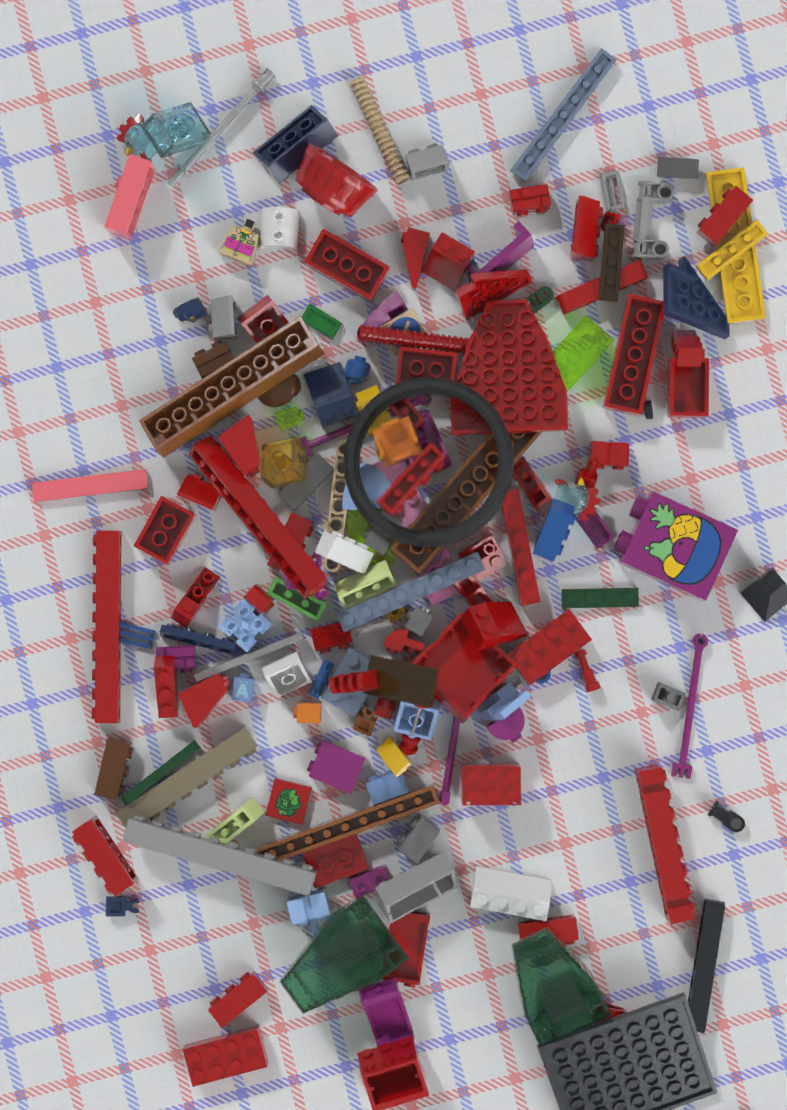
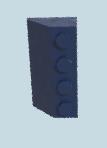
[253,105,338,183]

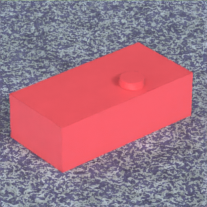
[104,154,156,241]

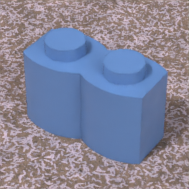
[365,770,409,805]

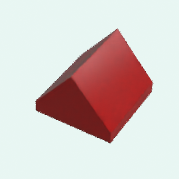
[600,212,621,231]

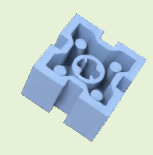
[218,598,274,652]
[286,887,331,933]

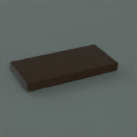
[363,655,439,708]

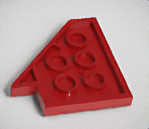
[455,269,532,320]

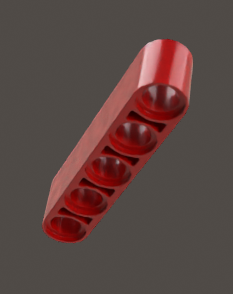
[555,260,649,315]

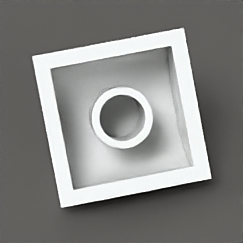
[260,207,299,250]
[262,651,312,698]

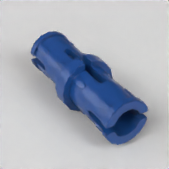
[308,659,335,699]

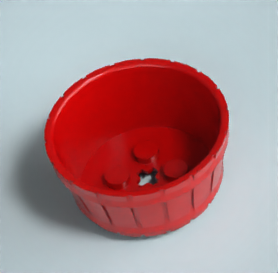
[295,143,378,217]

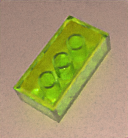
[553,315,614,393]

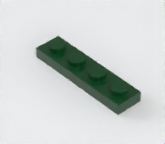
[561,588,639,608]

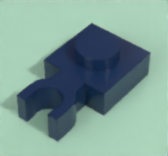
[105,896,139,917]

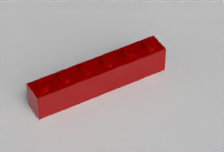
[501,489,541,606]

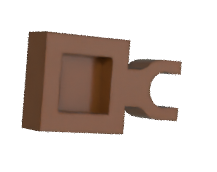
[353,702,378,736]

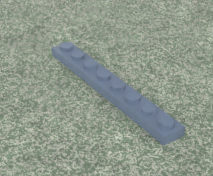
[510,48,617,183]
[336,552,486,632]

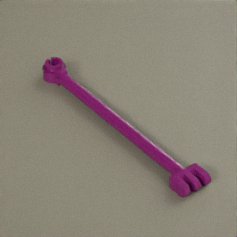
[294,394,432,459]
[671,633,708,779]
[439,716,460,805]

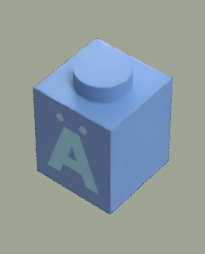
[232,673,255,702]

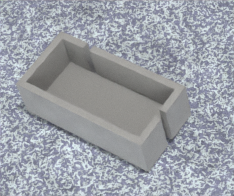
[375,852,457,923]

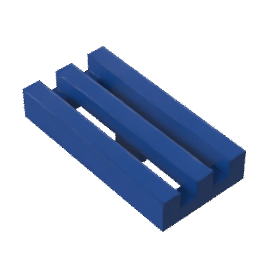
[119,622,156,649]

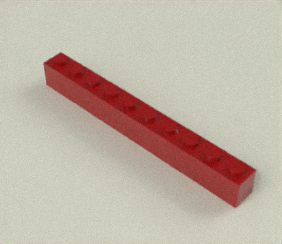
[189,436,328,599]
[92,530,122,723]

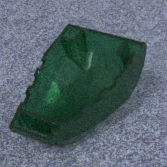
[280,895,409,1014]
[511,928,611,1044]

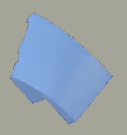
[472,682,531,721]

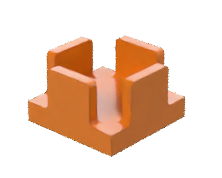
[372,416,422,468]

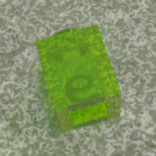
[275,405,305,432]

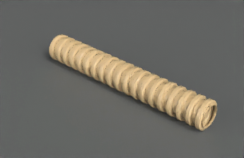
[349,77,410,185]

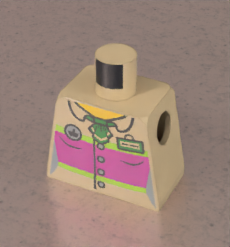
[218,219,260,268]

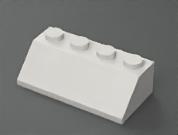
[470,866,552,921]

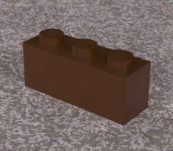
[94,737,134,800]

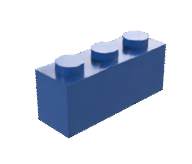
[532,499,577,561]

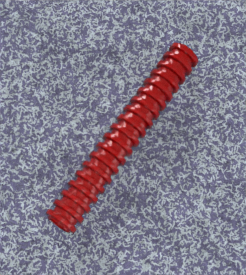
[357,324,469,354]

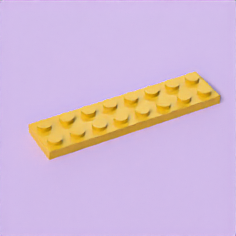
[705,167,766,324]

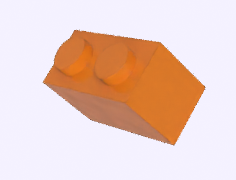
[293,702,322,723]

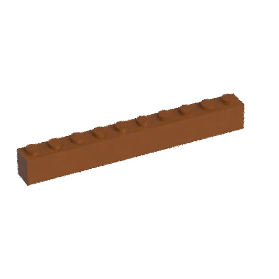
[254,783,440,860]

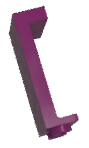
[467,221,534,283]
[358,977,415,1047]

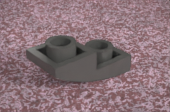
[657,157,699,179]

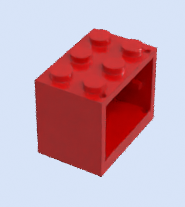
[461,763,521,806]
[357,1036,429,1110]

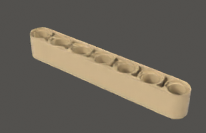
[323,440,348,573]

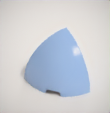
[342,462,391,510]

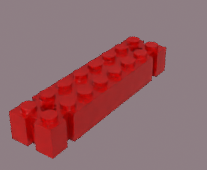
[634,764,695,925]

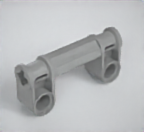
[631,181,674,261]

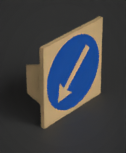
[379,308,425,357]

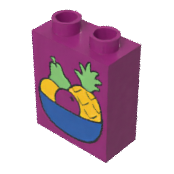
[613,491,738,601]

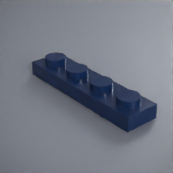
[160,624,236,655]

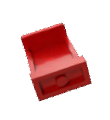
[382,911,430,987]

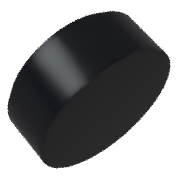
[644,400,653,420]

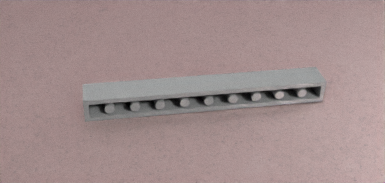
[122,815,317,896]

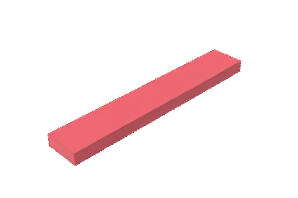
[32,469,149,502]

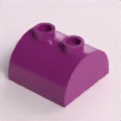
[486,707,525,743]

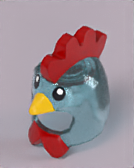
[117,114,162,161]
[555,478,601,522]

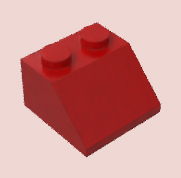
[177,473,222,511]

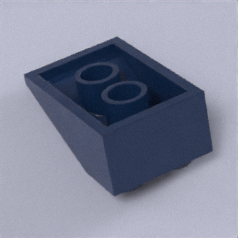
[304,362,358,428]

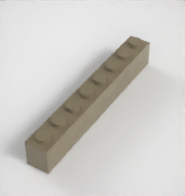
[116,726,258,828]

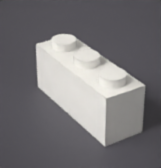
[315,531,374,575]

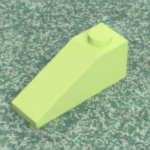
[206,797,265,844]

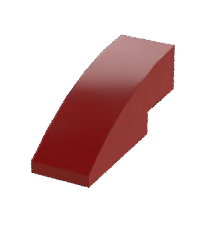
[452,576,492,606]

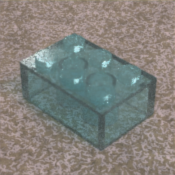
[141,102,211,158]

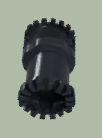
[707,801,745,832]

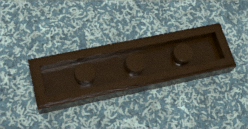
[598,223,625,302]

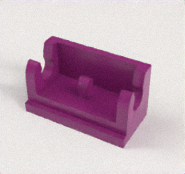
[575,512,615,549]

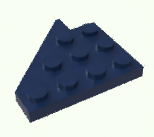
[663,256,730,340]

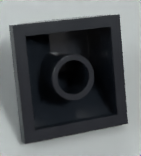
[740,568,787,622]

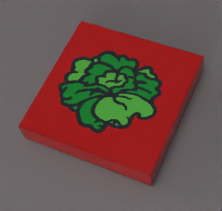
[265,778,312,825]

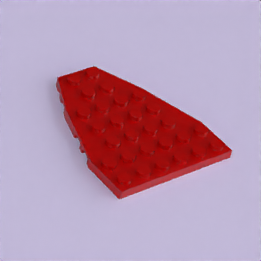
[451,299,568,436]

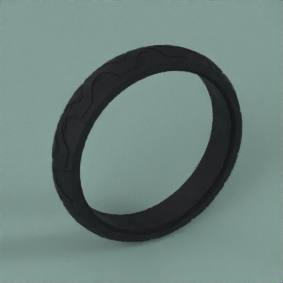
[343,377,514,547]

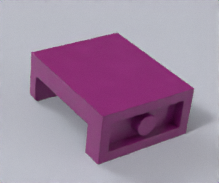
[307,740,366,794]

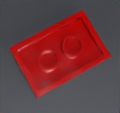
[302,833,369,889]

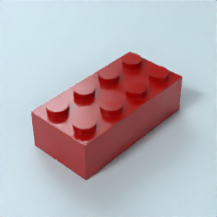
[304,229,390,303]
[507,609,592,685]
[72,815,139,896]
[183,1025,269,1087]

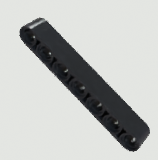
[688,898,725,1033]

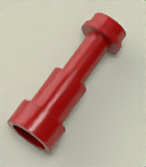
[574,649,601,693]

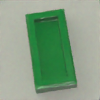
[302,303,342,340]

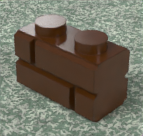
[192,340,234,379]

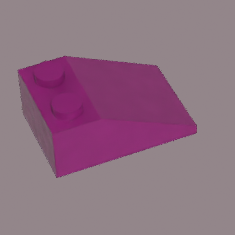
[408,410,452,475]

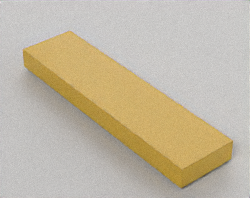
[695,219,768,281]

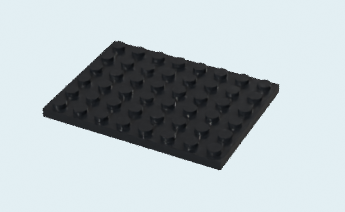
[537,992,717,1110]

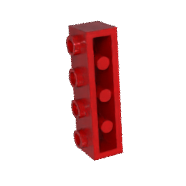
[377,442,445,517]

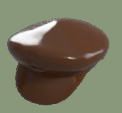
[257,373,301,407]

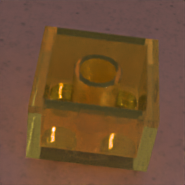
[260,436,307,489]

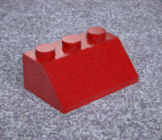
[570,195,603,261]

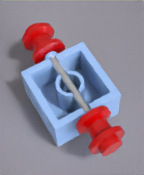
[393,698,440,755]

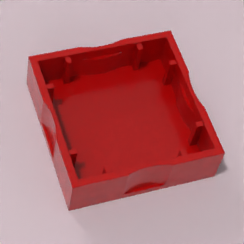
[411,613,518,724]

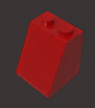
[421,232,475,291]
[218,415,262,478]
[177,672,231,728]

